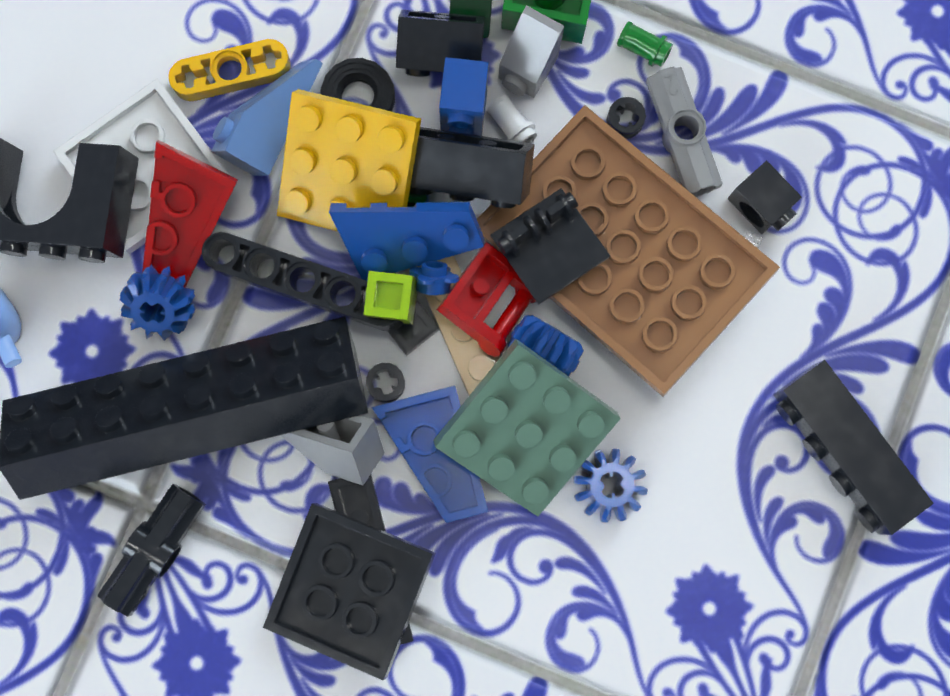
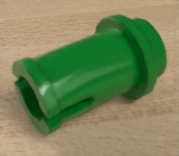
[617,21,673,67]

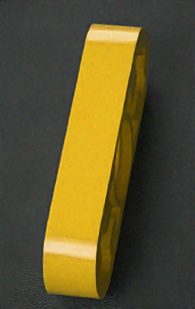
[169,39,291,101]

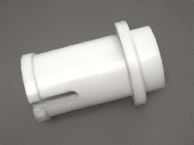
[487,95,537,143]

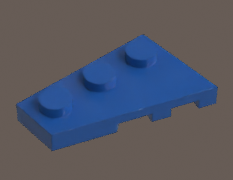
[329,202,484,281]
[371,386,489,523]

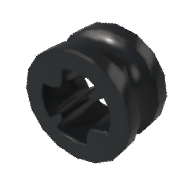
[606,97,646,139]
[366,363,405,403]

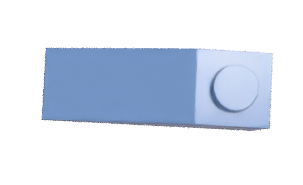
[211,59,323,176]

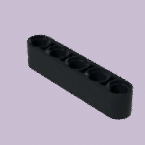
[202,232,404,331]

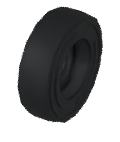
[320,58,395,112]

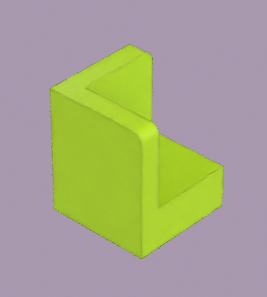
[363,271,417,325]

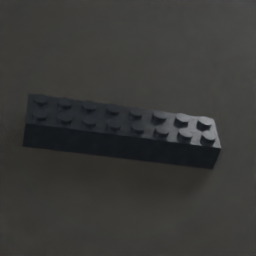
[0,316,368,500]

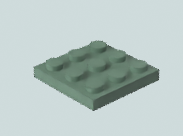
[433,339,621,517]

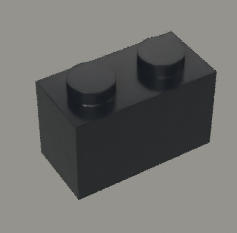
[396,10,485,77]

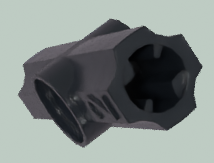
[97,484,206,617]

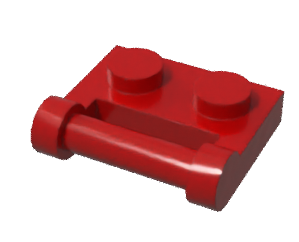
[436,242,536,357]

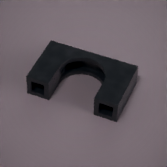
[0,138,139,263]

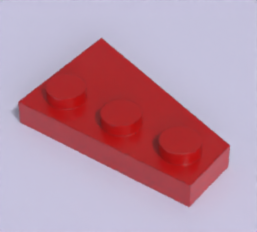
[142,140,238,288]

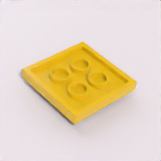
[277,89,421,232]

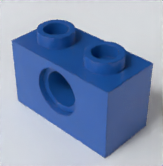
[439,57,489,136]

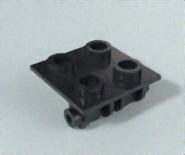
[490,188,611,305]

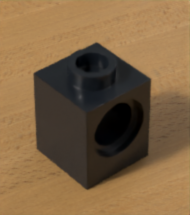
[727,160,802,235]

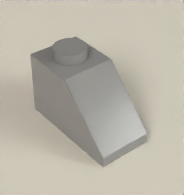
[498,5,564,98]
[280,415,384,486]

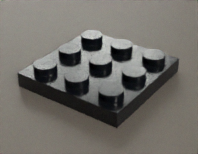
[263,503,436,680]

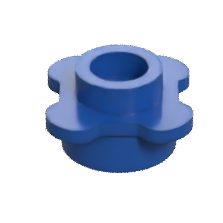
[409,261,459,295]

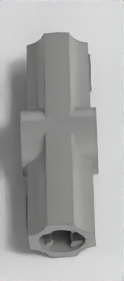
[646,67,723,197]

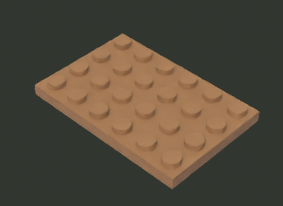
[477,105,780,397]

